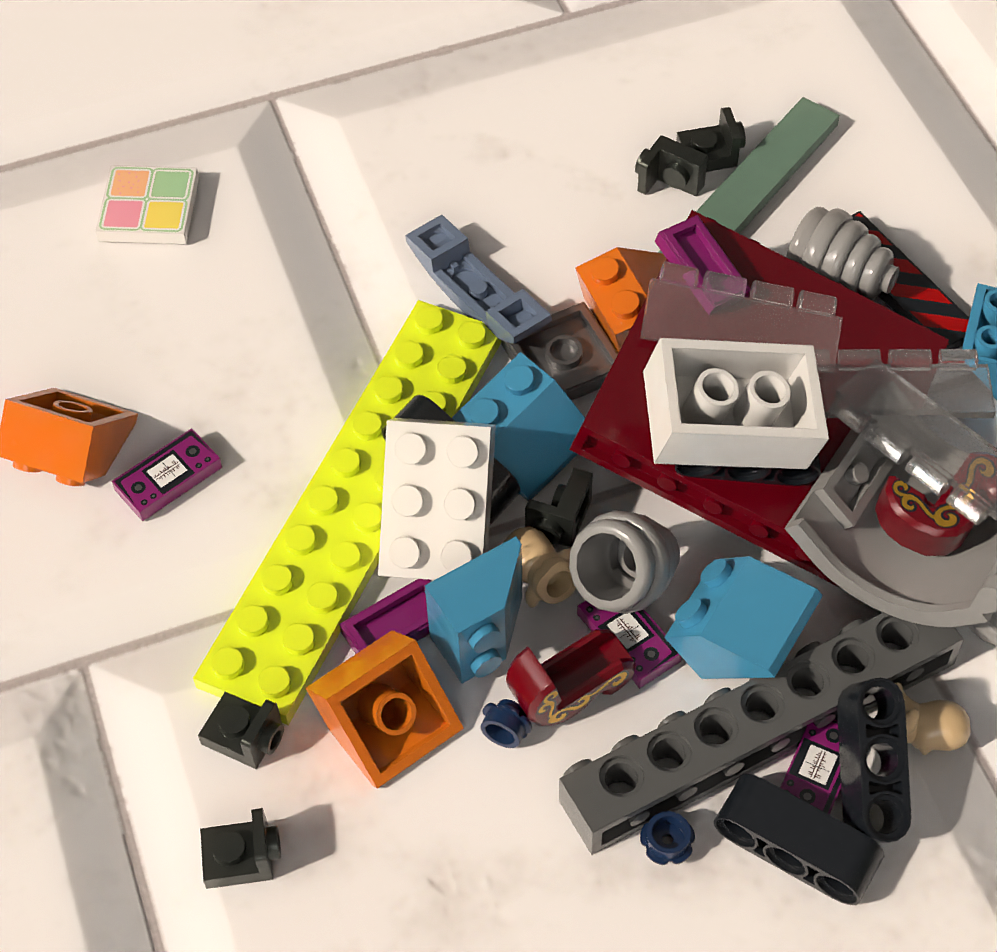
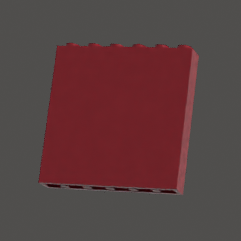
[569,210,949,588]

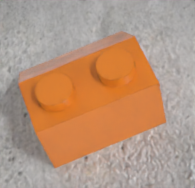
[575,247,666,353]
[0,388,138,486]
[306,630,464,789]

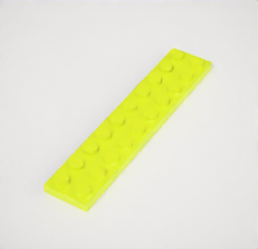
[193,300,501,726]

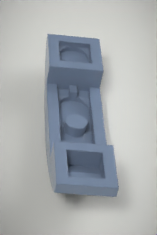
[405,215,552,344]

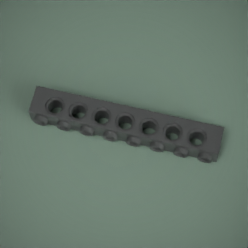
[559,612,964,855]

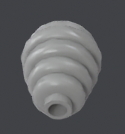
[786,207,900,300]
[569,510,680,614]

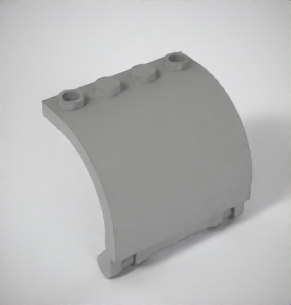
[784,387,997,627]

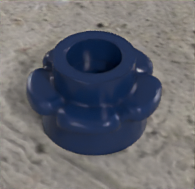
[480,699,532,748]
[640,811,695,865]

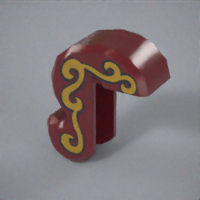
[875,455,997,556]
[506,629,636,726]

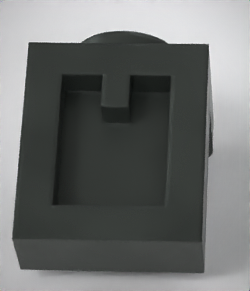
[676,107,746,172]
[635,135,708,196]
[525,467,593,547]
[198,692,284,769]
[200,808,281,889]

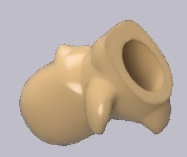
[503,526,576,608]
[895,683,971,755]

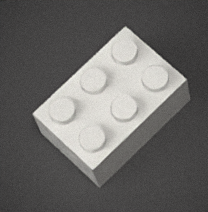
[643,338,829,469]
[378,418,496,580]

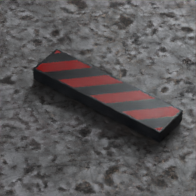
[851,211,969,358]

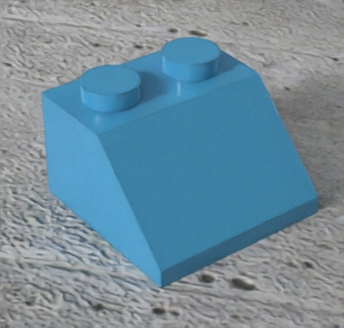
[452,352,585,501]
[425,536,523,684]
[664,556,823,679]

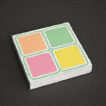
[95,165,199,244]

